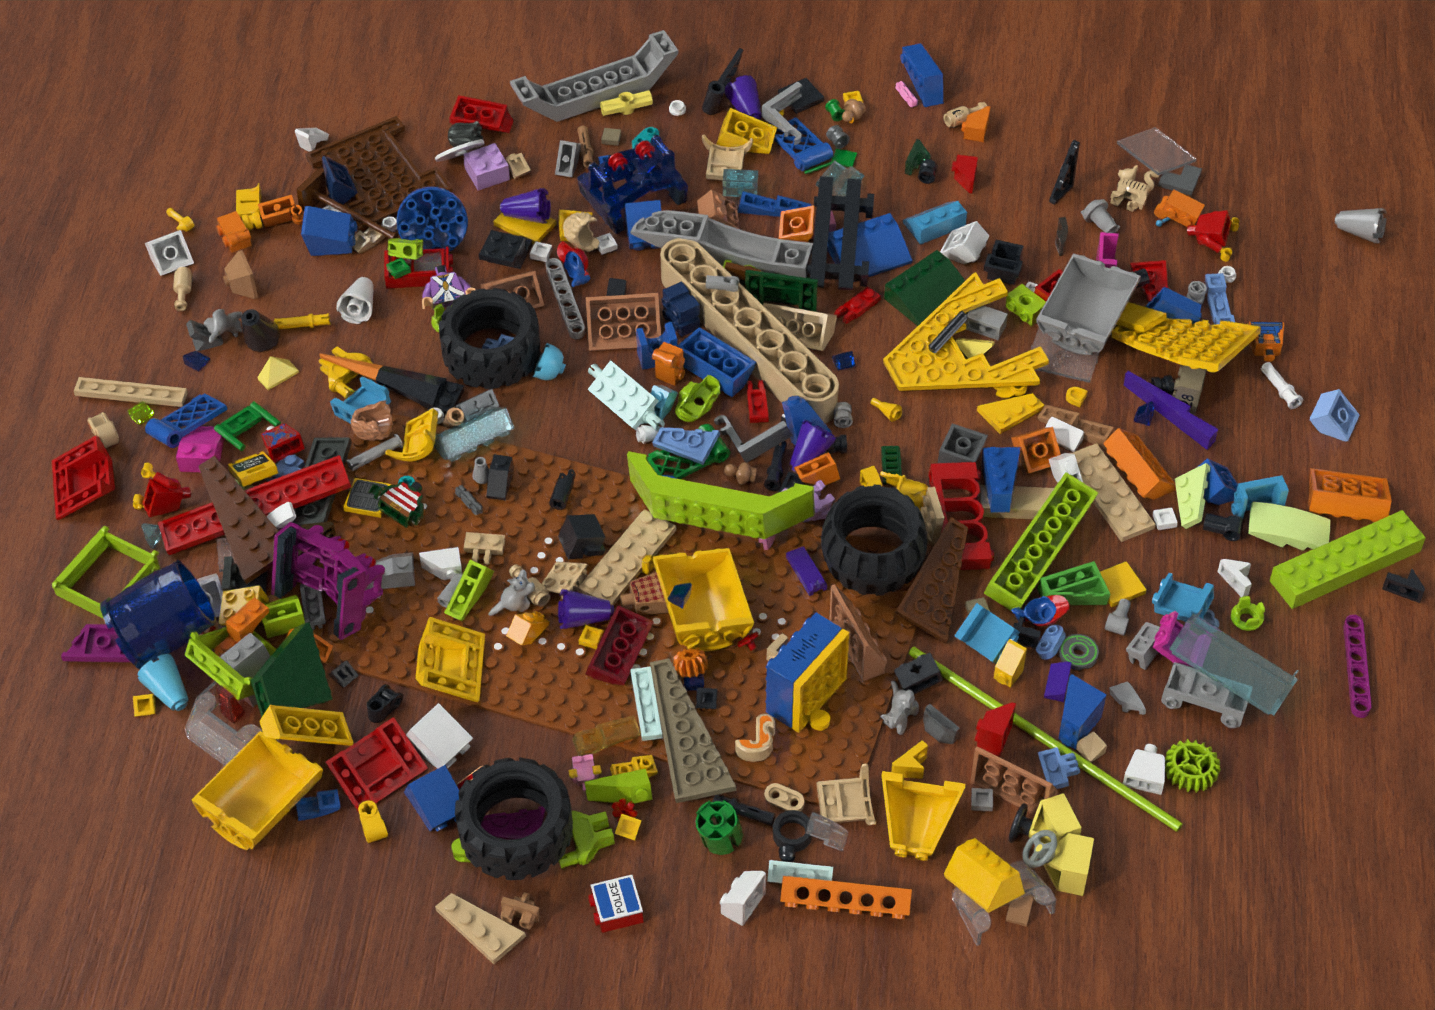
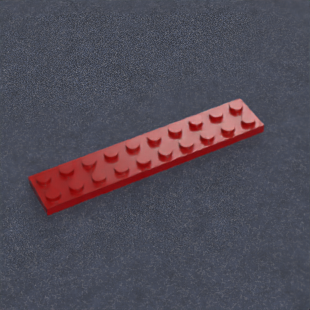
[158,455,351,555]

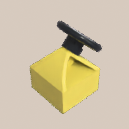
[1008,793,1081,844]

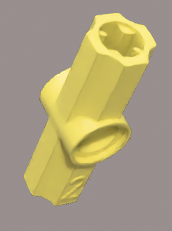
[600,91,653,116]

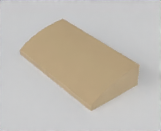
[980,485,1054,519]

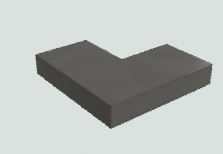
[1158,164,1202,196]

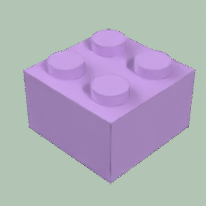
[463,143,510,191]

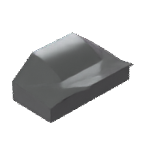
[923,704,960,744]

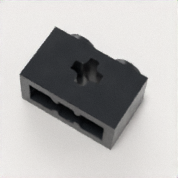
[894,652,943,694]

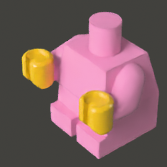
[568,754,601,792]

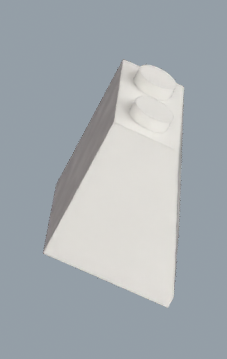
[406,703,473,769]

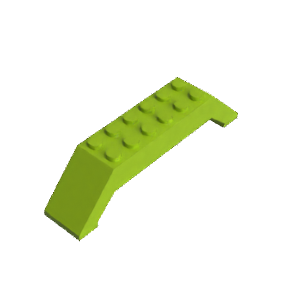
[627,451,815,539]

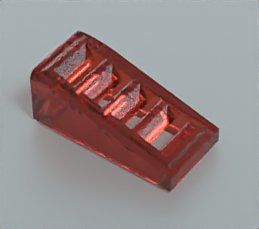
[216,685,245,723]

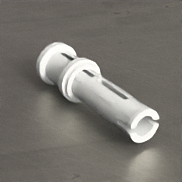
[1261,362,1303,409]

